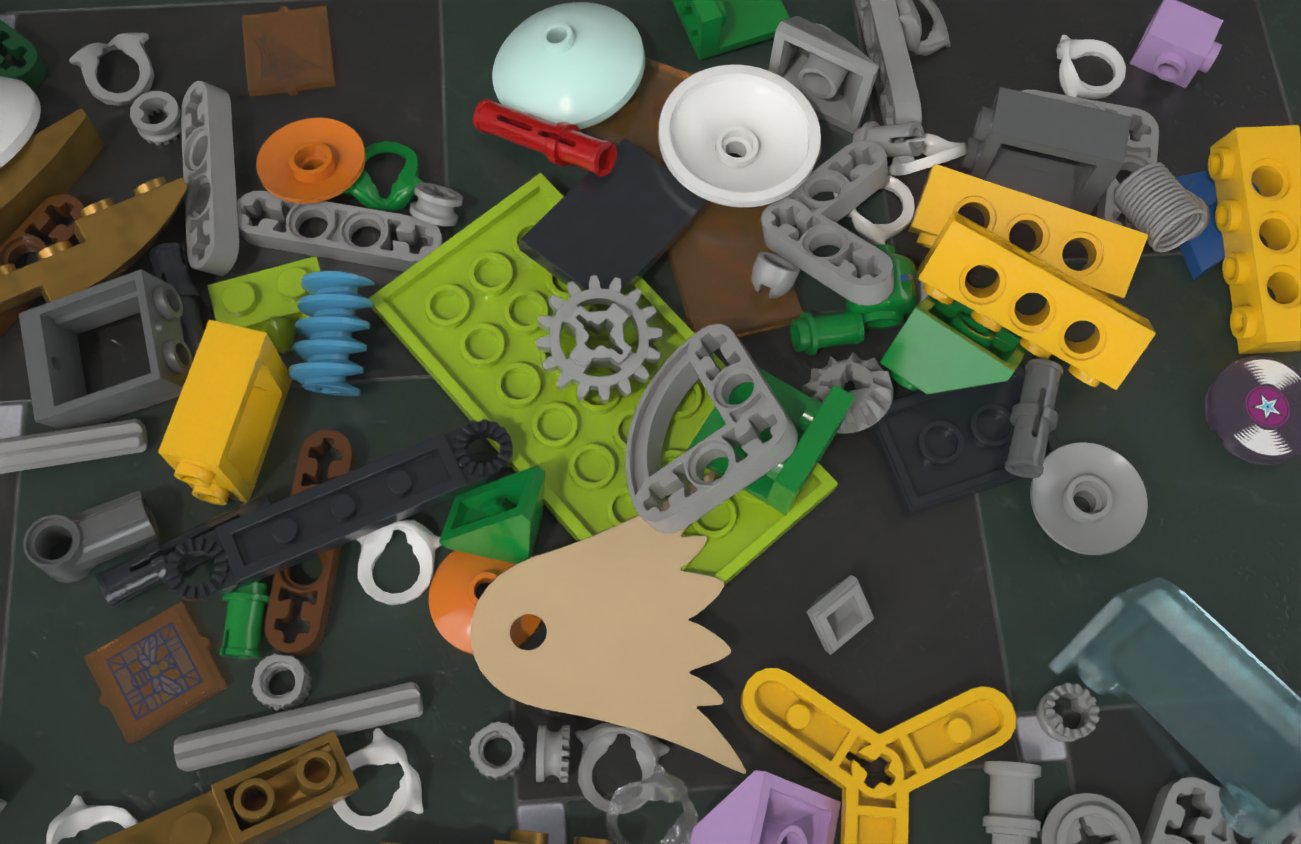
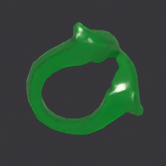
[343,141,424,212]

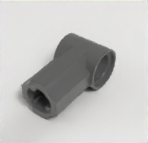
[23,490,160,583]

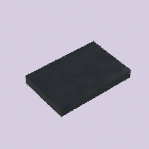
[520,138,709,311]
[869,362,1061,517]

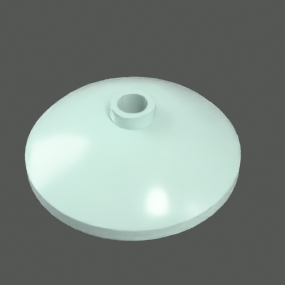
[492,2,645,130]

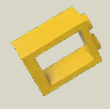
[158,320,292,505]

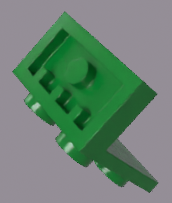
[671,0,790,60]
[688,367,856,515]

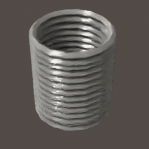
[1113,162,1205,252]

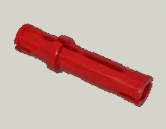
[473,98,617,177]

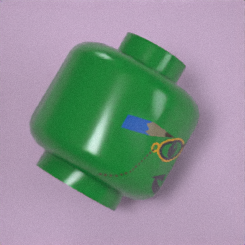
[845,244,917,329]

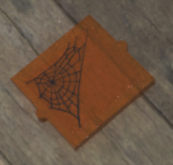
[242,6,336,97]

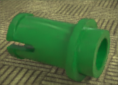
[790,311,864,356]
[219,582,270,659]

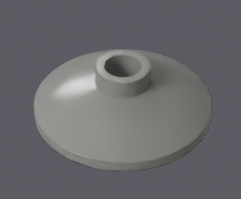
[1030,442,1148,555]

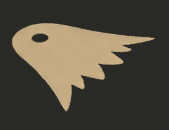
[470,472,746,774]

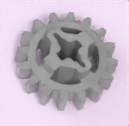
[536,275,662,404]

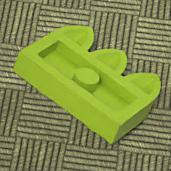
[207,256,322,355]

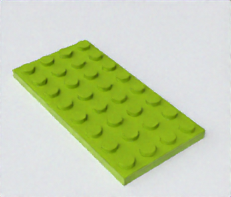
[369,173,838,586]

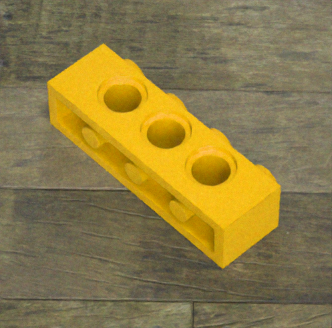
[1208,125,1301,354]
[908,164,1148,300]
[918,211,1156,390]

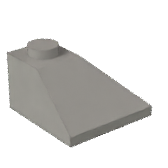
[768,16,879,134]

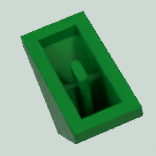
[439,465,545,564]

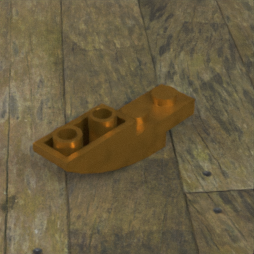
[0,177,187,313]
[92,730,359,844]

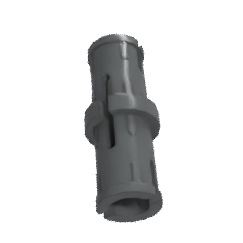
[1005,359,1063,478]

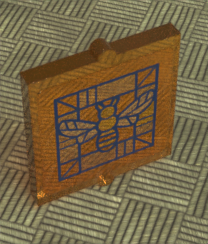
[84,601,229,745]

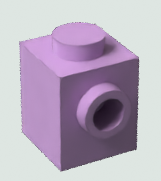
[1129,0,1223,88]

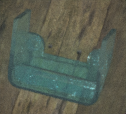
[1048,577,1301,844]

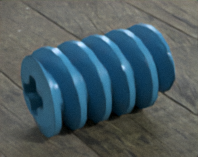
[288,271,375,396]

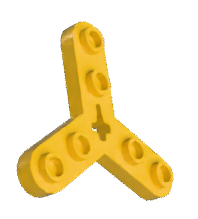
[741,668,1016,844]

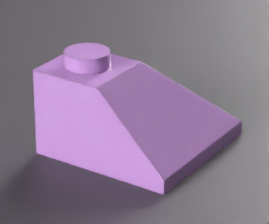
[690,770,841,844]

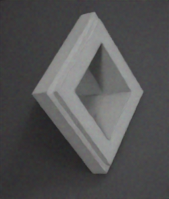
[806,575,874,655]

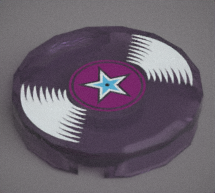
[1205,356,1301,466]

